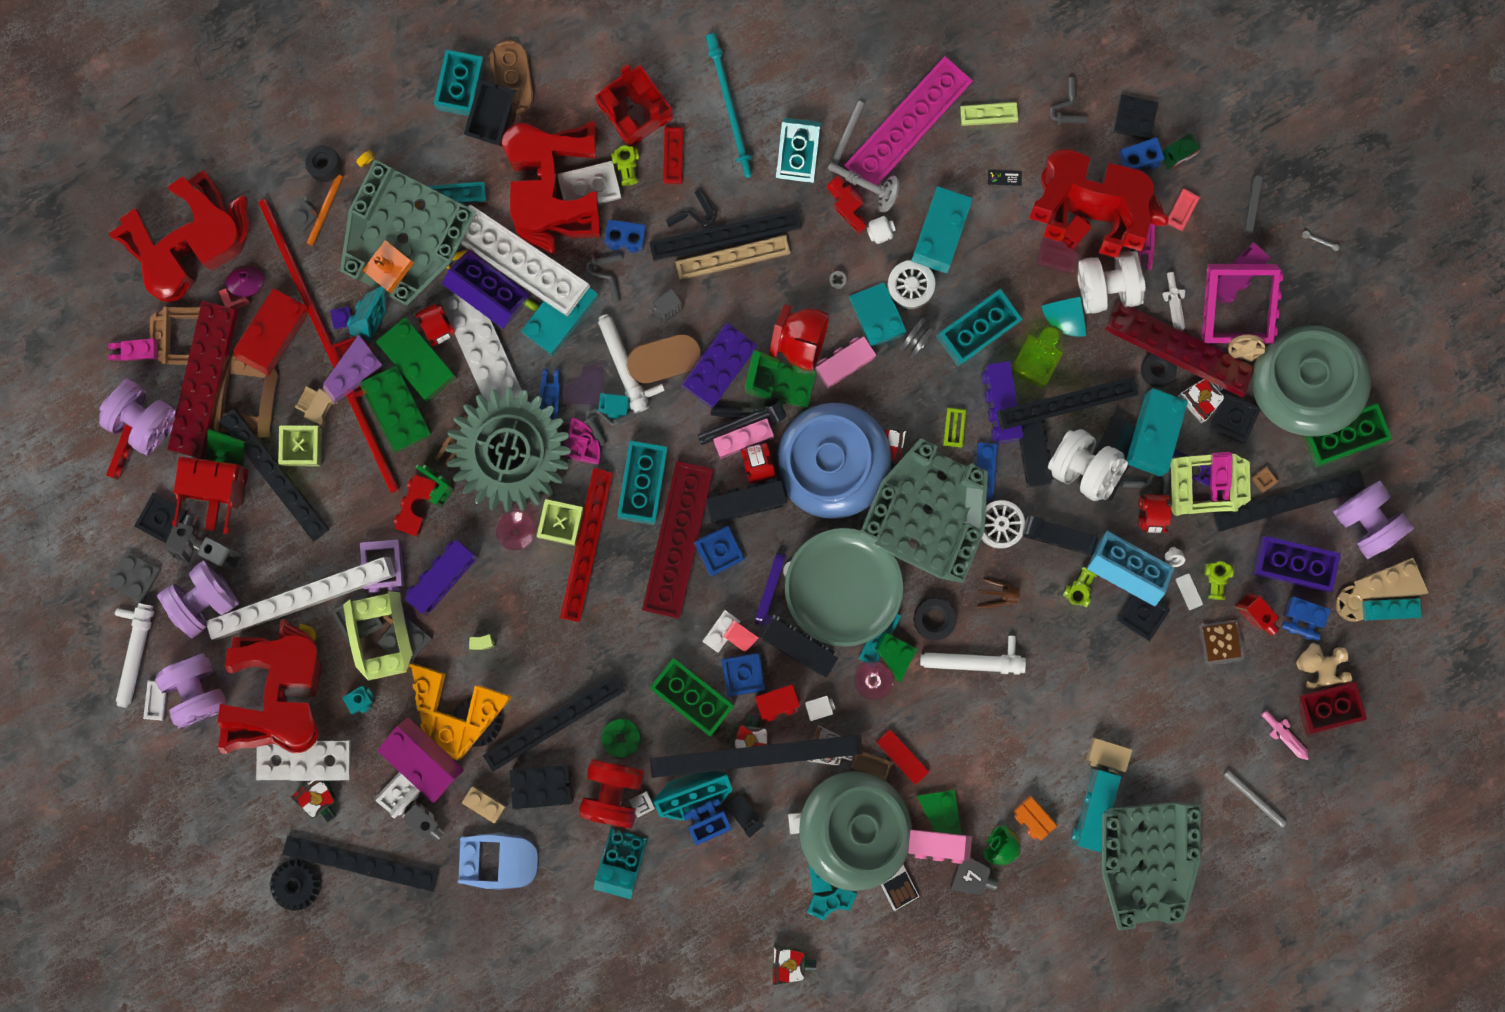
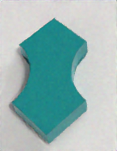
[806,888,858,921]

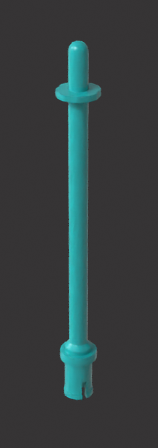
[705,33,752,178]

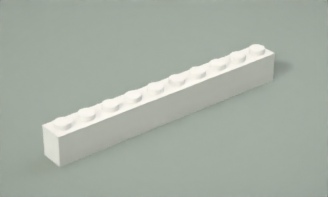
[205,557,396,640]

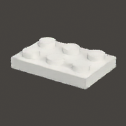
[557,161,622,204]

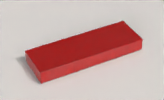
[663,127,684,184]
[876,729,929,785]

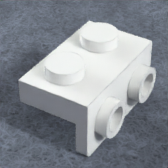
[374,772,420,818]

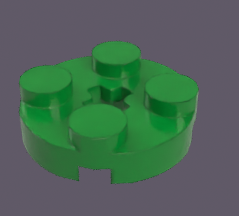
[601,719,640,758]

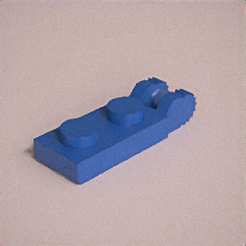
[540,369,560,420]

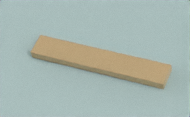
[675,235,790,281]

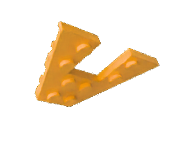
[409,663,512,760]

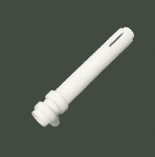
[598,314,665,413]
[115,603,155,708]
[920,636,1026,675]

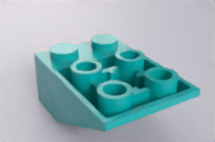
[594,828,648,899]

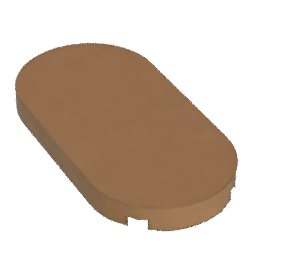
[490,40,533,116]
[626,335,700,383]

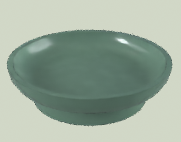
[1252,325,1371,436]
[785,528,903,646]
[799,771,912,891]

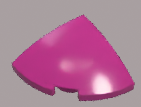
[561,417,600,464]

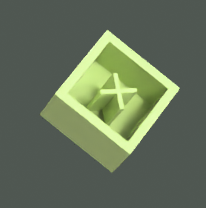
[278,426,322,466]
[537,499,584,546]

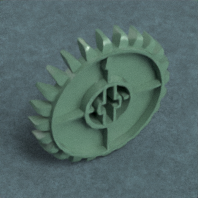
[445,387,571,512]

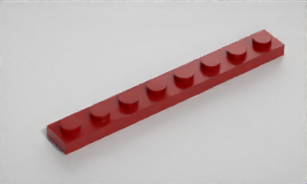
[560,468,613,623]

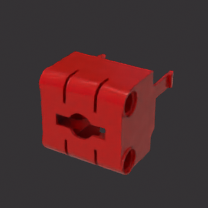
[595,64,673,147]
[172,456,248,534]

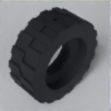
[913,598,957,641]

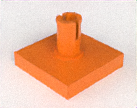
[362,240,414,293]

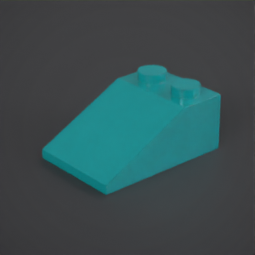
[776,117,822,183]
[849,283,906,348]
[347,287,387,343]

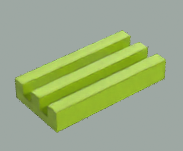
[943,408,966,448]

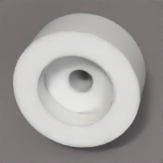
[1165,547,1185,567]

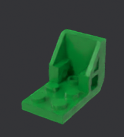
[745,350,816,409]

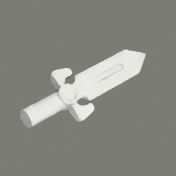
[1162,272,1185,332]

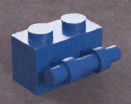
[1281,597,1331,641]
[683,798,732,846]

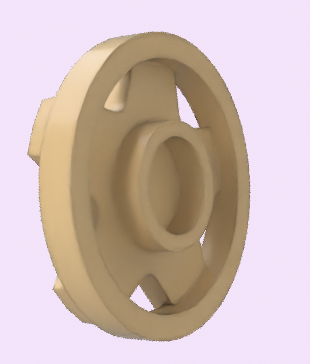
[1228,335,1265,362]
[1335,586,1372,622]

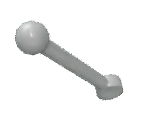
[1302,231,1340,251]

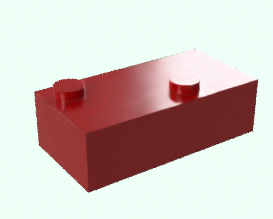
[233,288,308,376]
[755,684,800,722]

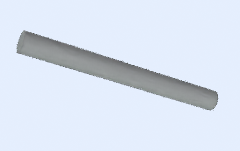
[828,101,865,172]
[1224,770,1287,828]

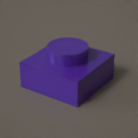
[330,307,351,330]

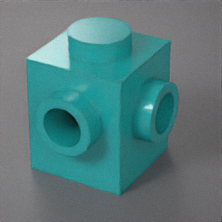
[598,393,630,418]
[342,686,375,714]

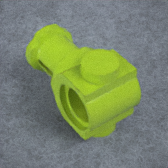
[611,145,639,186]
[1204,561,1234,600]
[1063,567,1097,608]

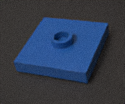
[693,525,745,577]
[721,653,766,697]

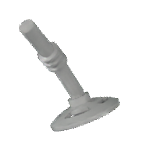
[828,162,899,213]

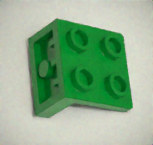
[415,464,454,508]

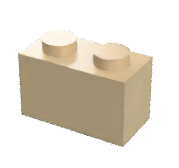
[1086,738,1132,774]
[462,786,507,824]

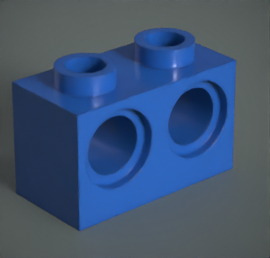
[1118,137,1165,172]
[604,220,646,253]

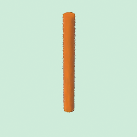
[306,175,343,246]

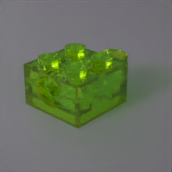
[1011,327,1063,389]

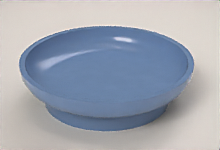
[776,403,891,519]

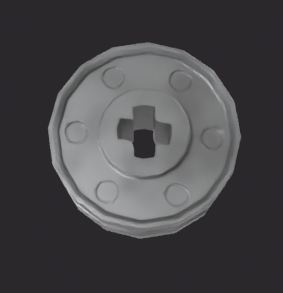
[899,317,936,360]

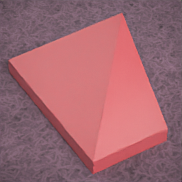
[723,621,758,652]

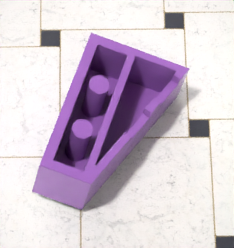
[323,335,382,403]

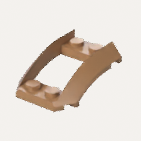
[150,306,232,365]
[213,354,279,437]

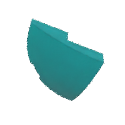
[1041,297,1086,337]

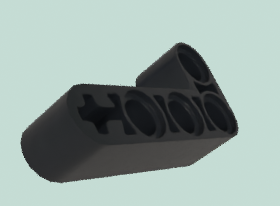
[1022,515,1098,556]

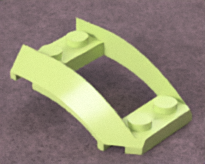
[1168,454,1251,516]
[343,591,413,680]

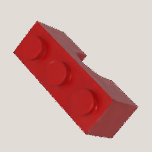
[393,475,439,538]

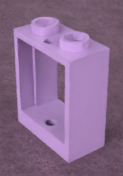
[360,540,405,593]

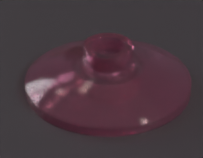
[496,512,535,550]
[854,662,893,700]

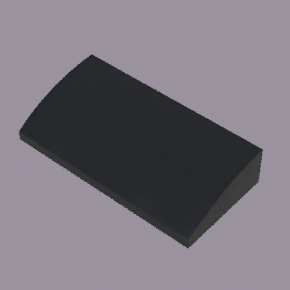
[1077,415,1136,501]

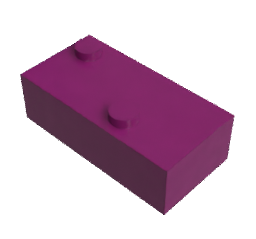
[377,717,464,804]

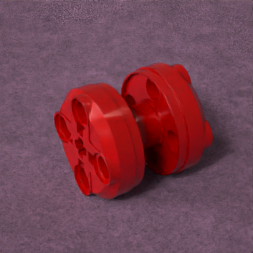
[579,759,644,829]

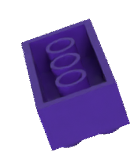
[442,250,530,329]
[680,323,758,408]
[981,361,1023,445]
[1252,536,1341,592]
[405,540,478,615]

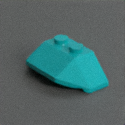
[653,771,733,821]

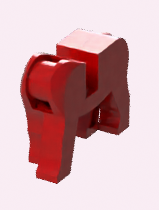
[502,121,601,256]
[1029,149,1169,258]
[108,170,249,302]
[217,619,322,754]

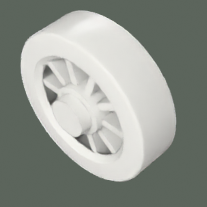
[887,260,936,309]
[981,500,1025,549]

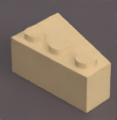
[1354,558,1429,599]

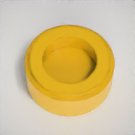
[356,150,375,168]

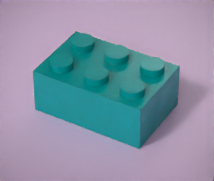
[434,50,485,116]

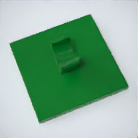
[207,429,245,467]

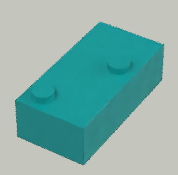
[911,186,973,274]
[521,287,599,357]
[936,289,1023,367]
[1126,388,1188,477]
[617,441,667,525]
[1071,769,1121,853]

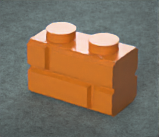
[1013,795,1058,841]

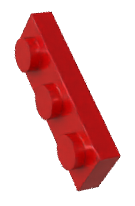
[106,423,132,480]

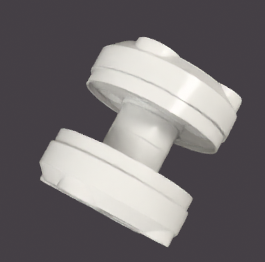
[1077,250,1145,314]
[1048,429,1128,501]

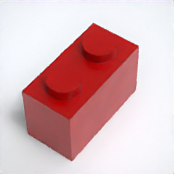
[1059,215,1092,252]

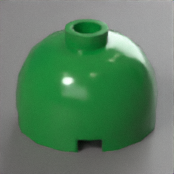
[984,825,1021,865]

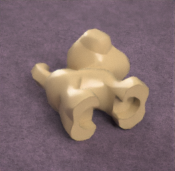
[1296,643,1352,691]

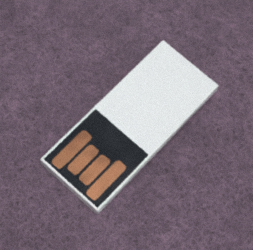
[881,865,919,911]

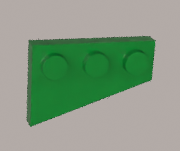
[916,790,962,835]

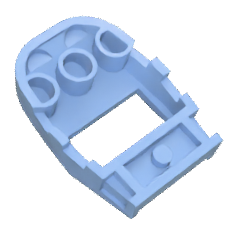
[458,832,538,890]

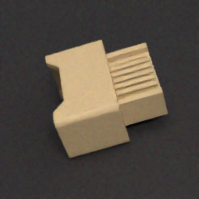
[295,386,337,427]

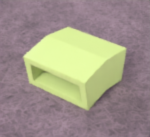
[469,634,495,650]

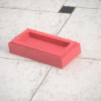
[1168,188,1200,231]

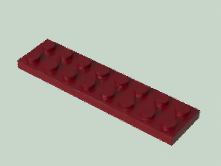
[167,301,239,459]
[1104,301,1254,398]
[642,461,714,619]

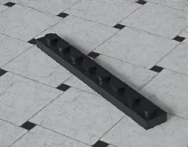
[649,209,802,262]
[997,377,1139,430]
[219,408,330,542]
[1212,470,1366,532]
[483,674,625,772]
[282,835,439,892]

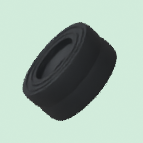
[305,145,342,182]
[1141,354,1177,387]

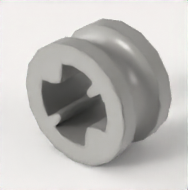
[829,271,846,289]

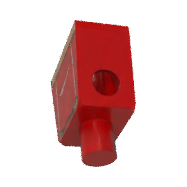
[1235,593,1279,636]

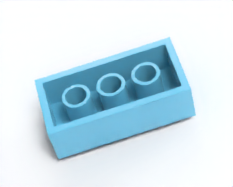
[1087,531,1175,606]

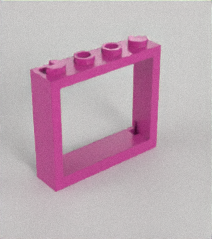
[1201,264,1283,343]

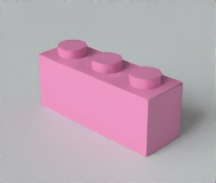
[815,336,876,389]
[713,418,774,459]
[908,830,972,864]

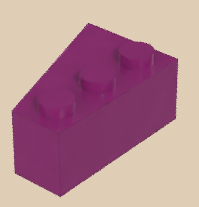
[1216,243,1270,305]

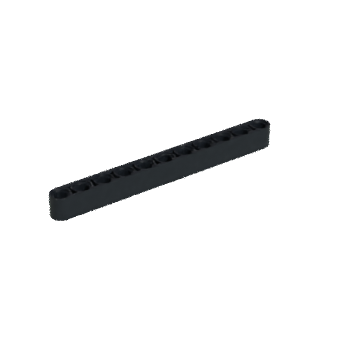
[649,735,863,778]

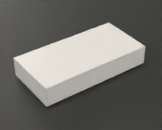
[143,680,167,721]

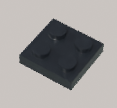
[1113,95,1159,140]
[1210,393,1261,444]
[134,493,188,543]
[1116,595,1170,642]

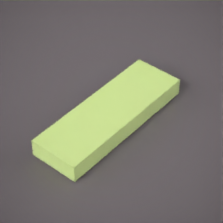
[960,102,1018,126]

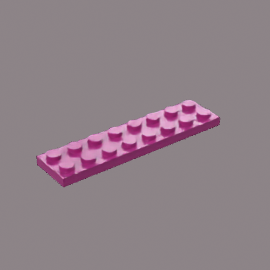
[844,56,973,193]

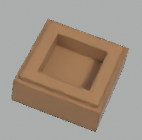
[1250,466,1278,493]

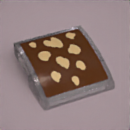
[1198,620,1244,666]

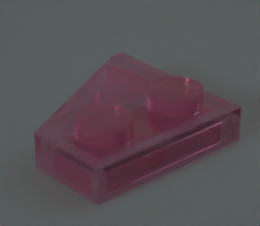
[1036,237,1078,274]

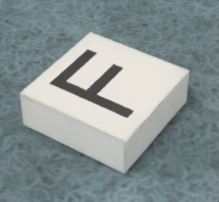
[629,791,655,817]

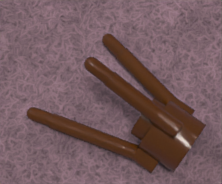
[977,578,1019,609]

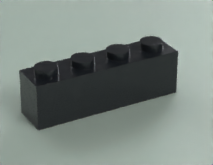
[1019,419,1054,488]

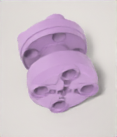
[99,378,176,456]
[1333,480,1415,559]
[157,560,239,639]
[155,653,227,729]

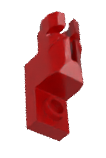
[827,174,866,235]

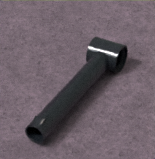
[698,397,786,445]

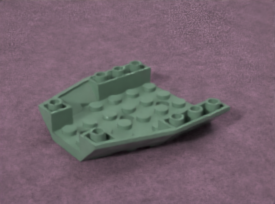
[340,159,476,306]
[860,438,988,583]
[1102,802,1201,930]

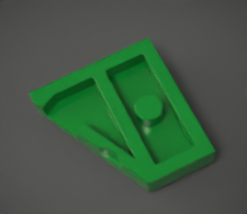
[875,632,917,682]

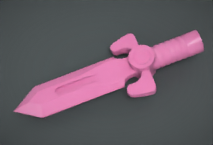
[1261,710,1309,760]

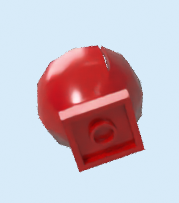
[769,304,829,371]

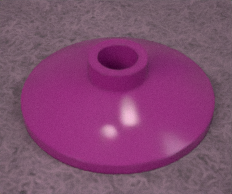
[226,267,264,297]

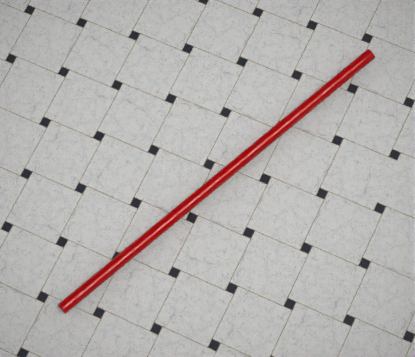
[258,199,399,493]

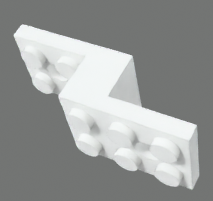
[256,741,351,781]

